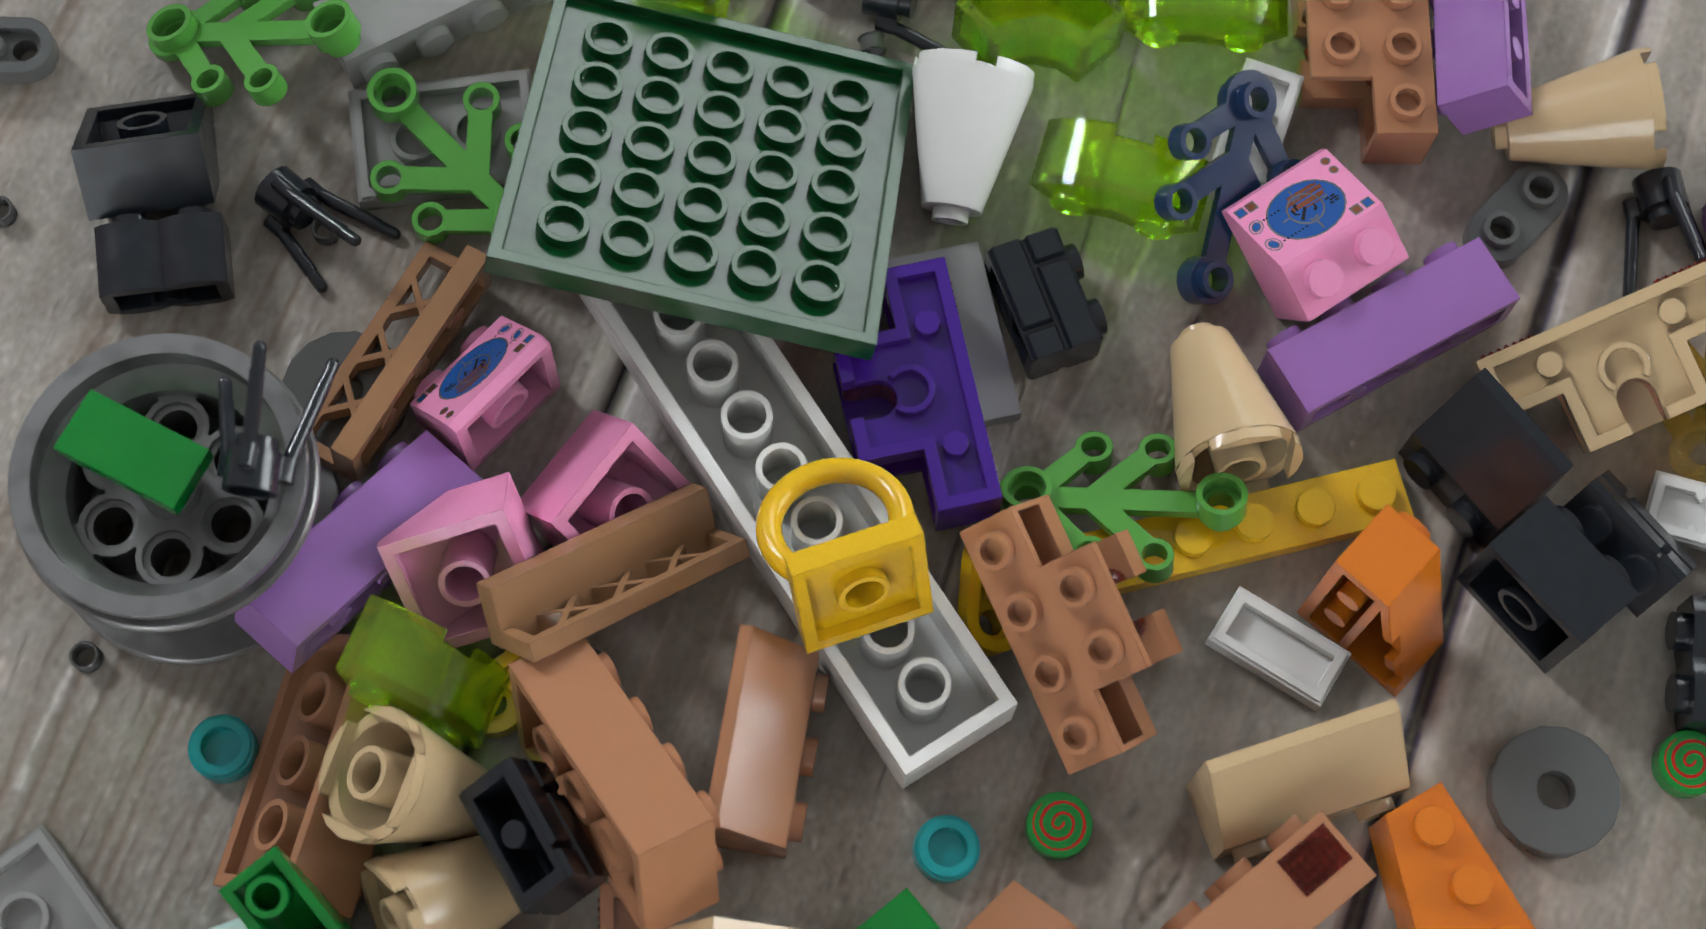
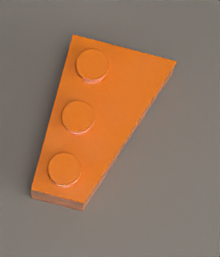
[1297,504,1444,697]
[1368,782,1536,929]

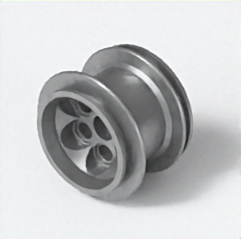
[8,333,341,665]

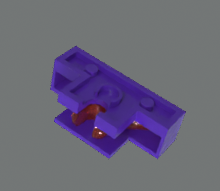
[833,257,1003,532]

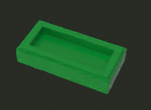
[53,389,214,515]

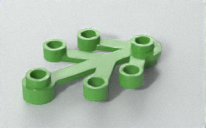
[146,0,361,107]
[367,68,521,245]
[999,431,1248,583]

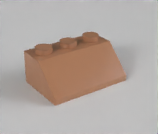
[709,624,830,859]

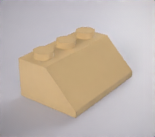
[1185,698,1410,864]

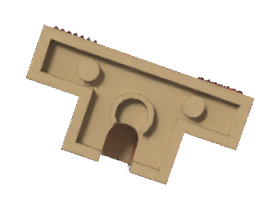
[1473,258,1706,454]

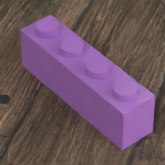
[1428,0,1533,135]
[1257,237,1520,433]
[234,430,483,673]

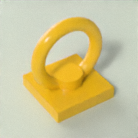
[756,457,934,654]

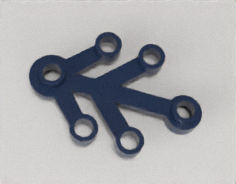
[1154,70,1301,305]

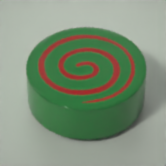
[1651,730,1706,799]
[1025,792,1093,861]

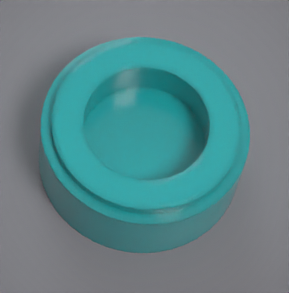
[188,714,259,784]
[912,815,980,884]

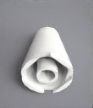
[912,48,1035,226]

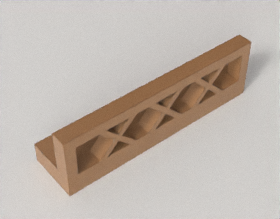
[312,241,491,482]
[476,483,750,663]

